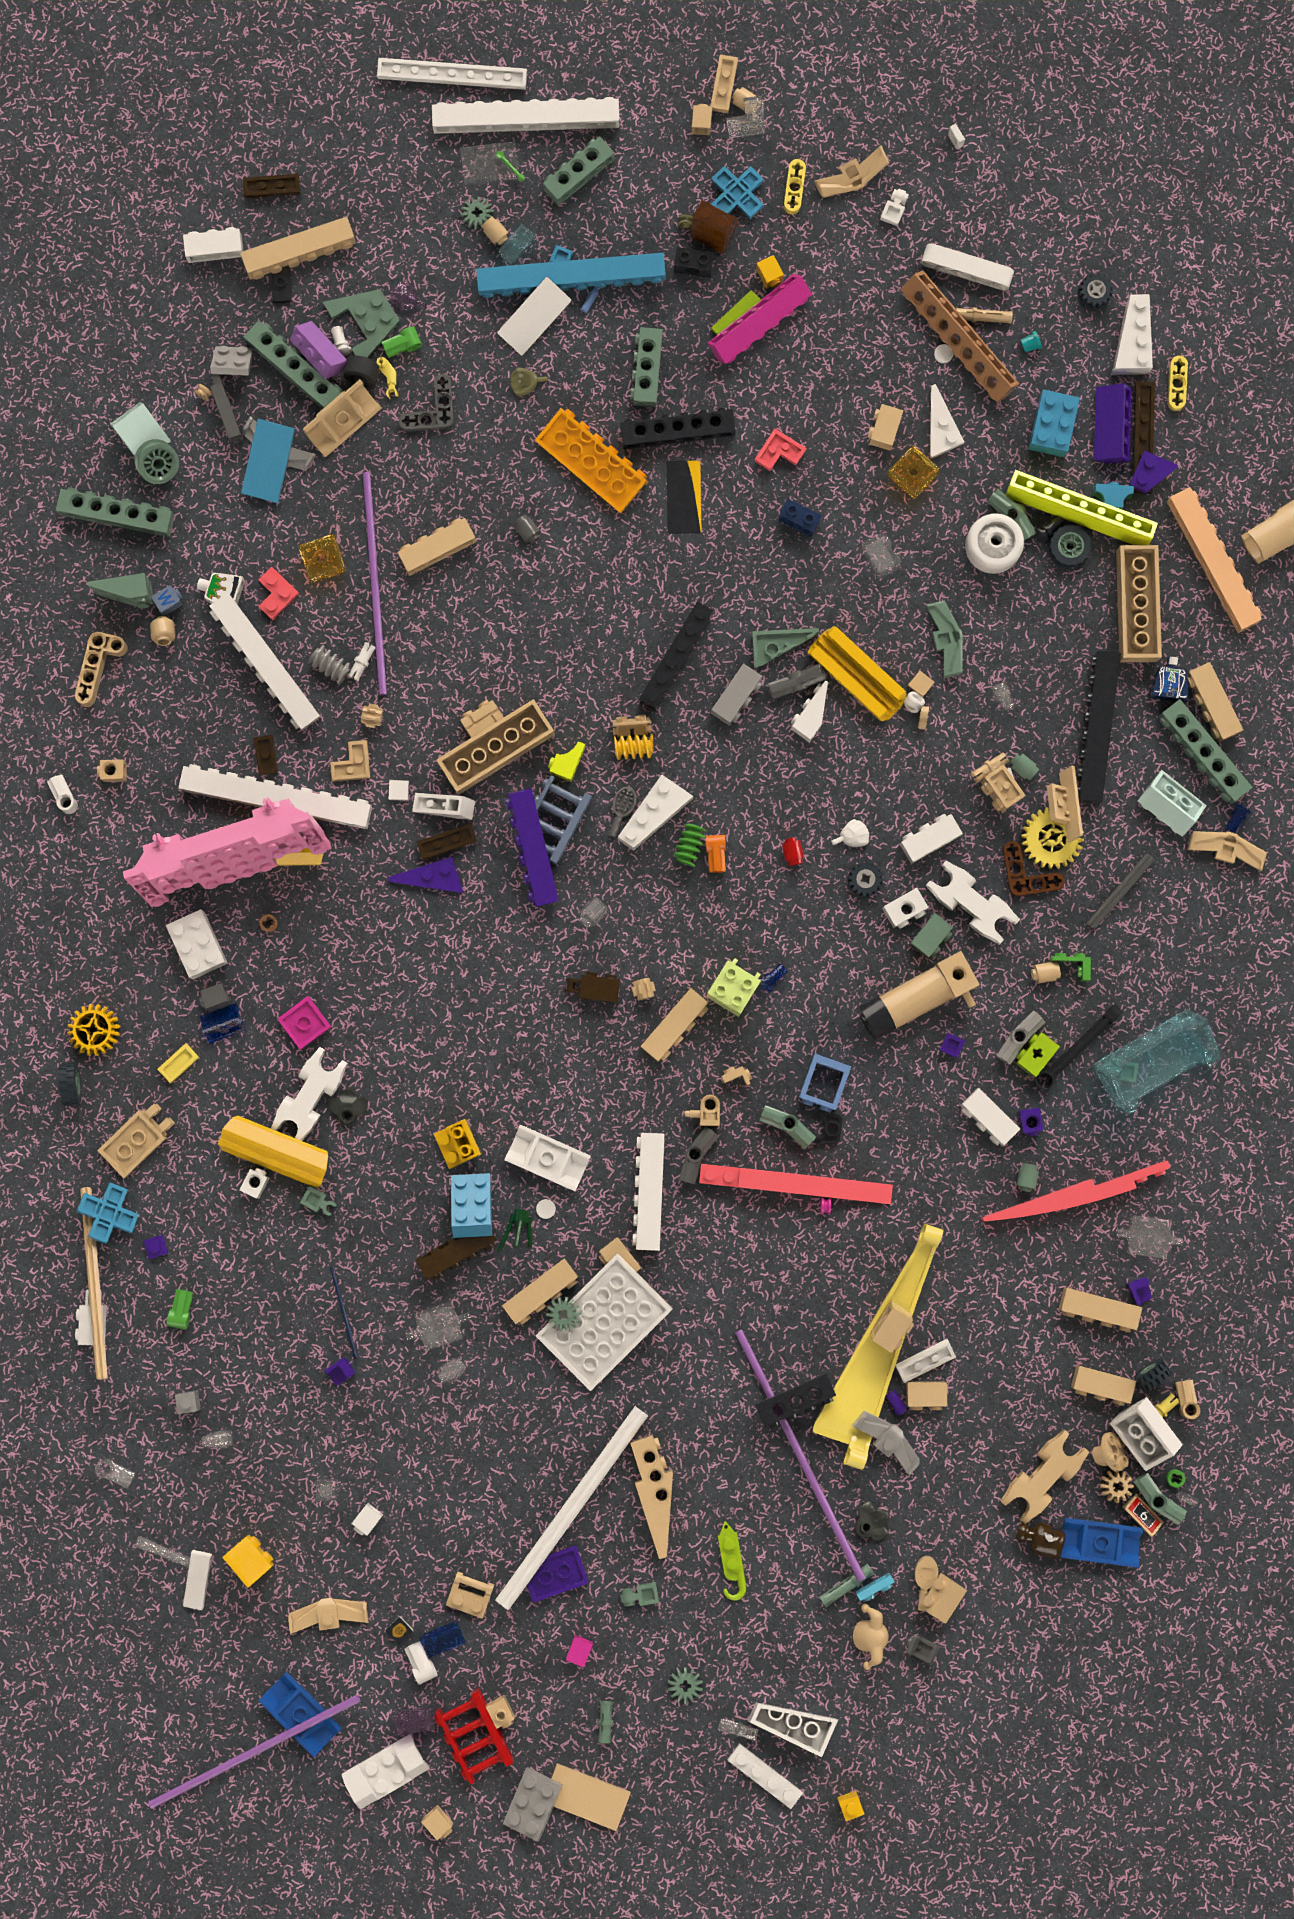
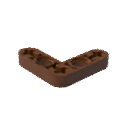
[1003,841,1065,896]

